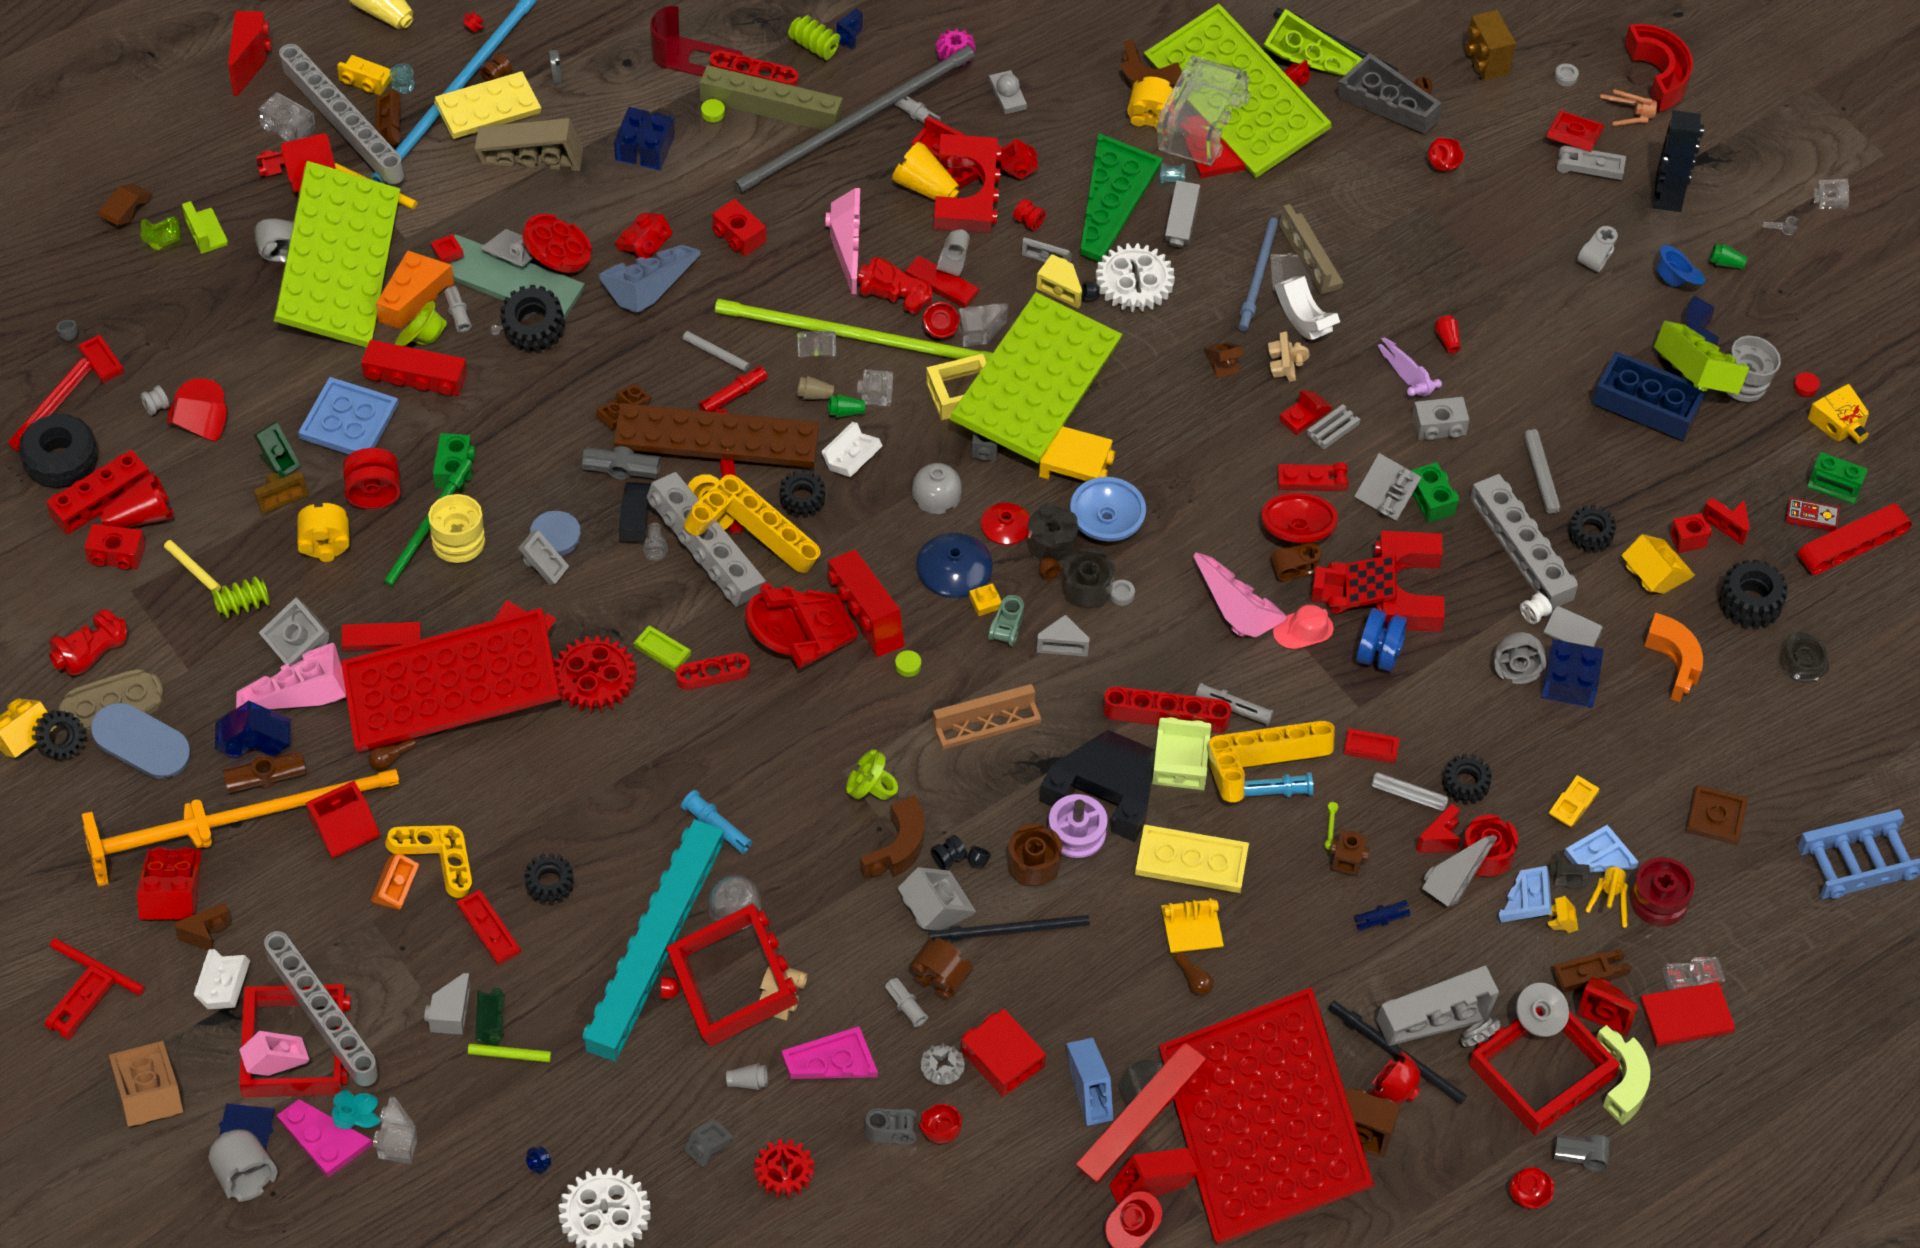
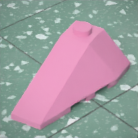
[826,188,860,294]
[1193,552,1287,637]
[236,643,346,712]

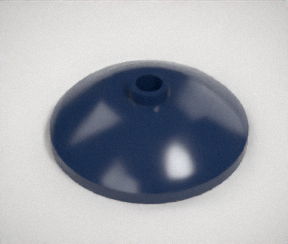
[916,533,993,598]

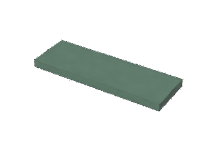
[438,234,585,320]

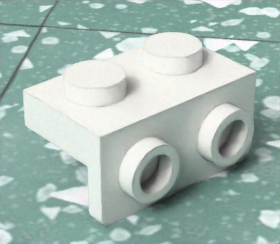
[822,422,882,477]
[194,949,250,1009]

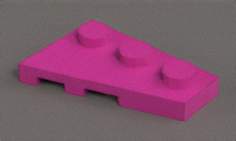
[781,1026,878,1079]
[277,1099,373,1178]

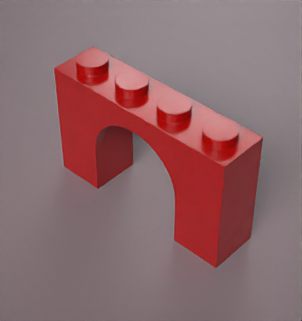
[933,134,1002,233]
[1374,531,1445,632]

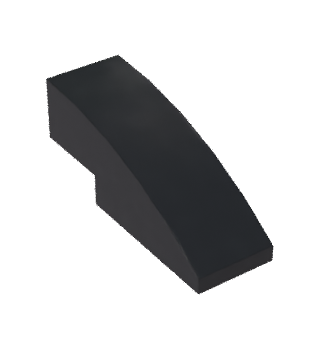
[619,482,651,542]

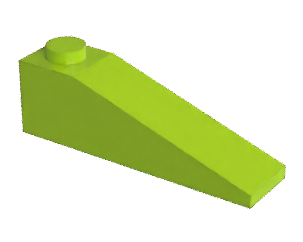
[1263,9,1362,77]

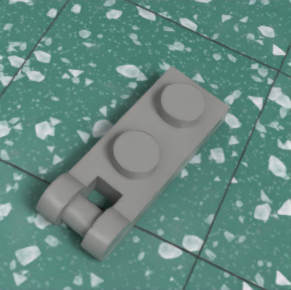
[1557,146,1626,180]

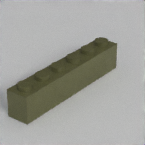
[700,65,843,130]

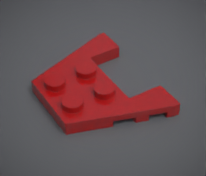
[759,583,858,668]

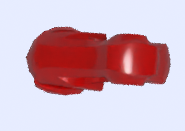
[857,257,932,315]
[49,609,127,676]

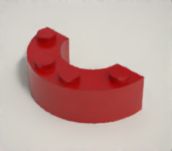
[1624,24,1693,112]

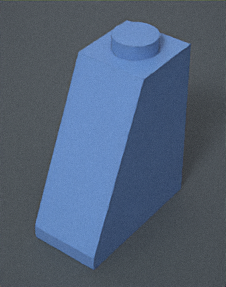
[1066,1038,1113,1126]

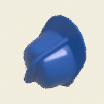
[1656,245,1705,287]

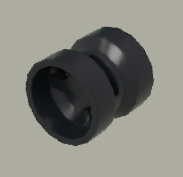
[930,835,967,870]

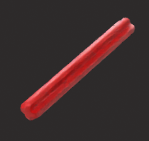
[8,358,92,451]

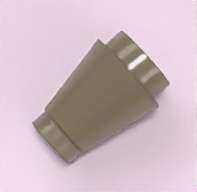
[797,376,834,400]

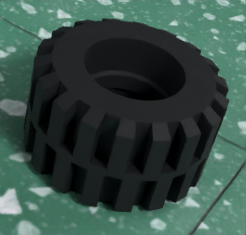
[500,285,565,353]
[1719,559,1788,629]

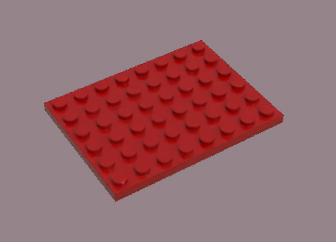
[1159,987,1375,1245]

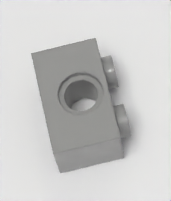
[1412,397,1470,440]

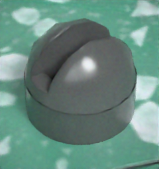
[56,319,78,341]

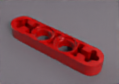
[710,50,798,87]

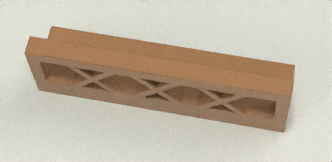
[932,684,1041,750]

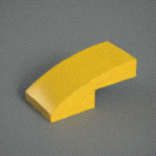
[1549,775,1599,828]

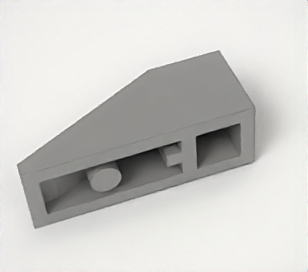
[1422,835,1497,906]

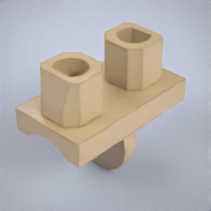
[1268,331,1309,382]

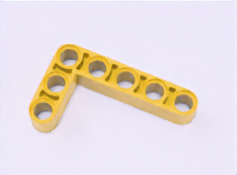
[684,475,820,573]
[1209,721,1335,802]

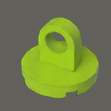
[846,749,898,800]

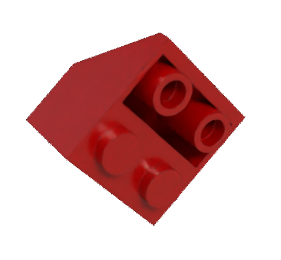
[306,781,380,859]

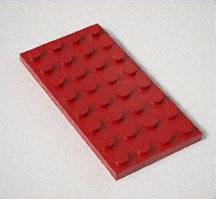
[341,608,561,753]

